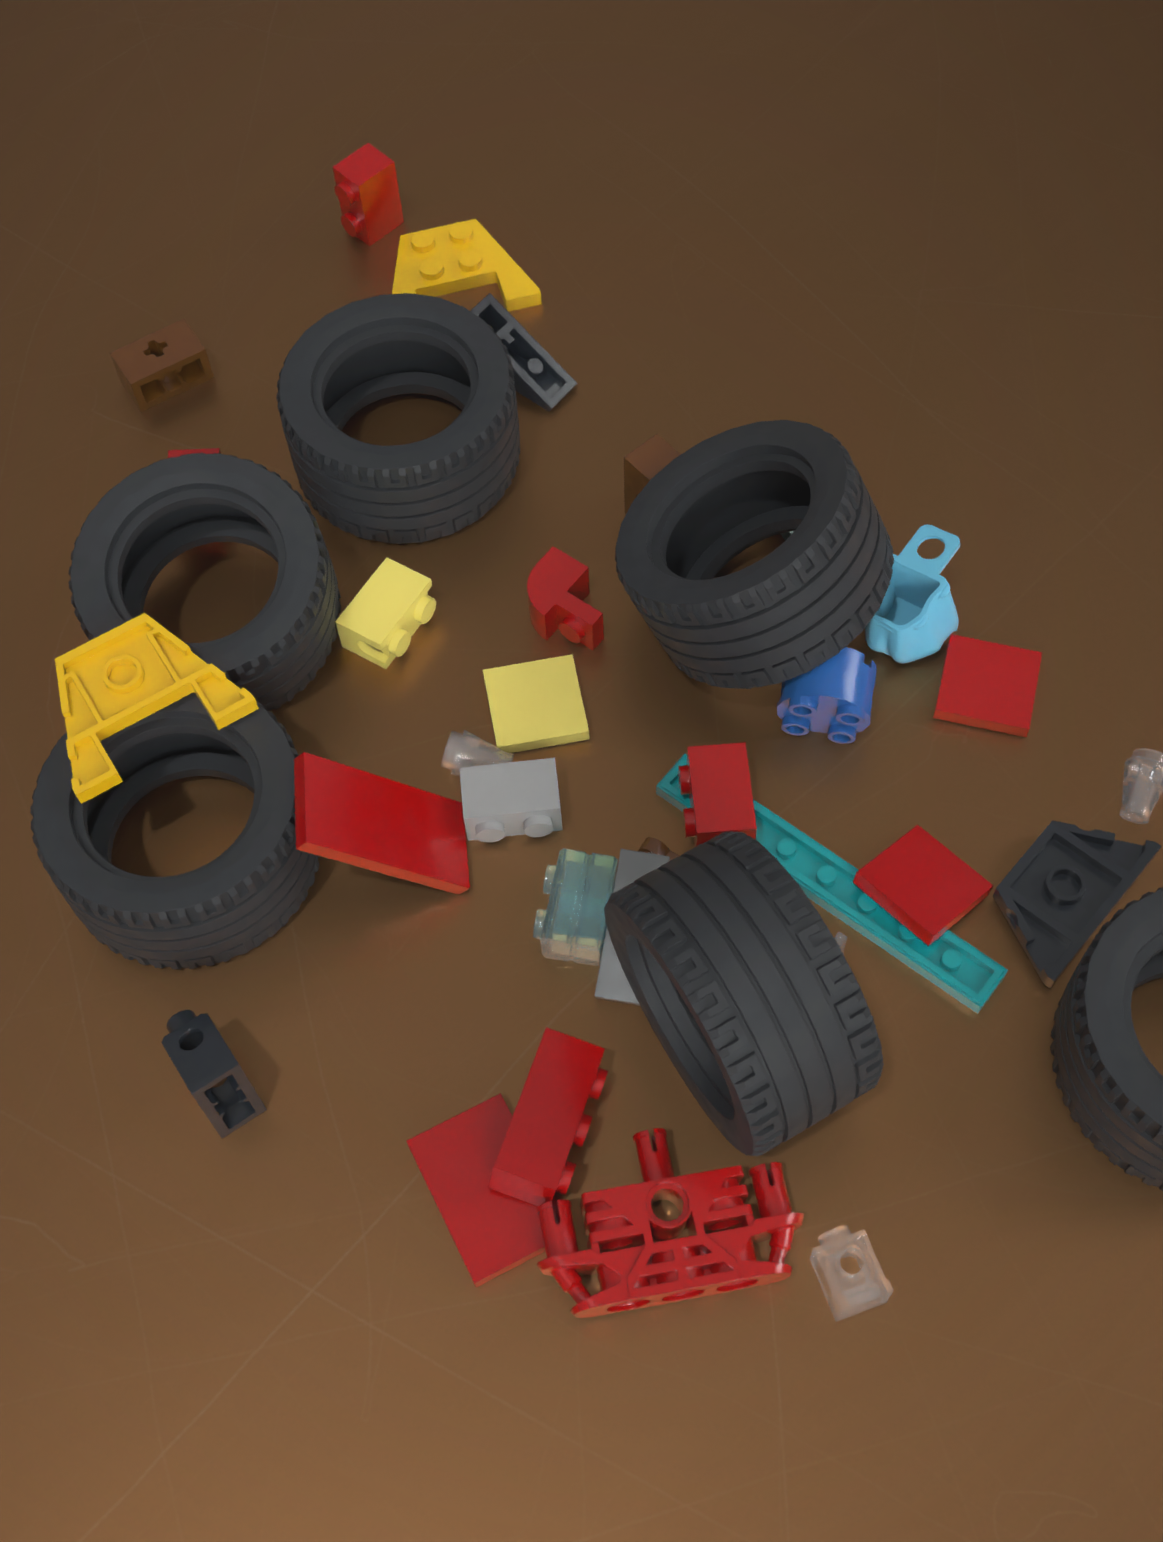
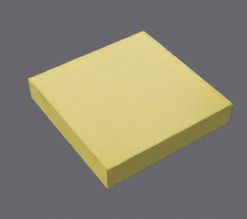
[483,654,590,755]

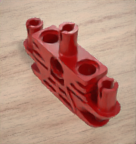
[536,1128,804,1318]

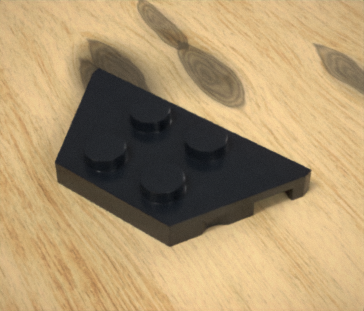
[993,820,1161,988]

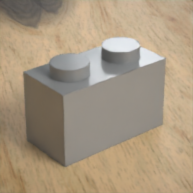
[459,758,563,842]

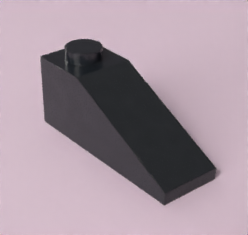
[471,293,577,411]

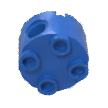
[777,647,877,744]

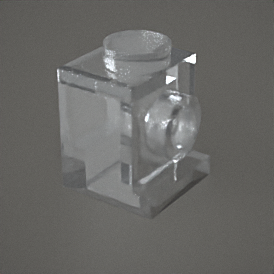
[810,1225,894,1322]

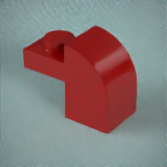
[527,546,604,651]

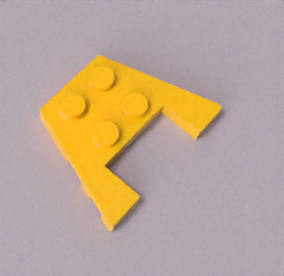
[392,219,542,312]
[55,613,259,804]

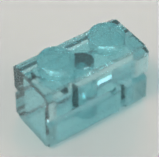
[533,848,618,966]

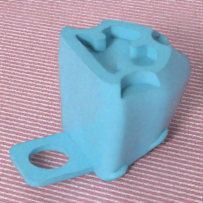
[865,524,960,664]

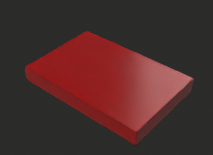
[406,1093,559,1288]

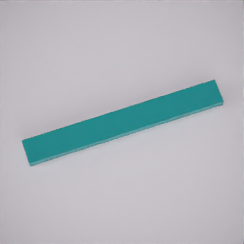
[656,754,1008,1014]

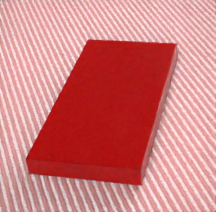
[294,752,470,895]

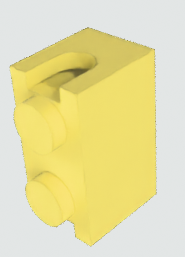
[335,557,436,669]

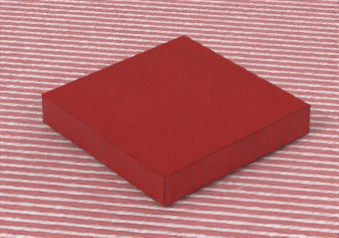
[933,634,1042,737]
[853,824,994,946]

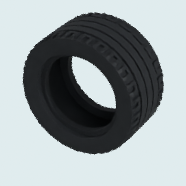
[276,293,520,544]
[615,420,894,689]
[68,453,341,711]
[30,692,320,970]
[604,831,884,1156]
[1050,887,1163,1191]

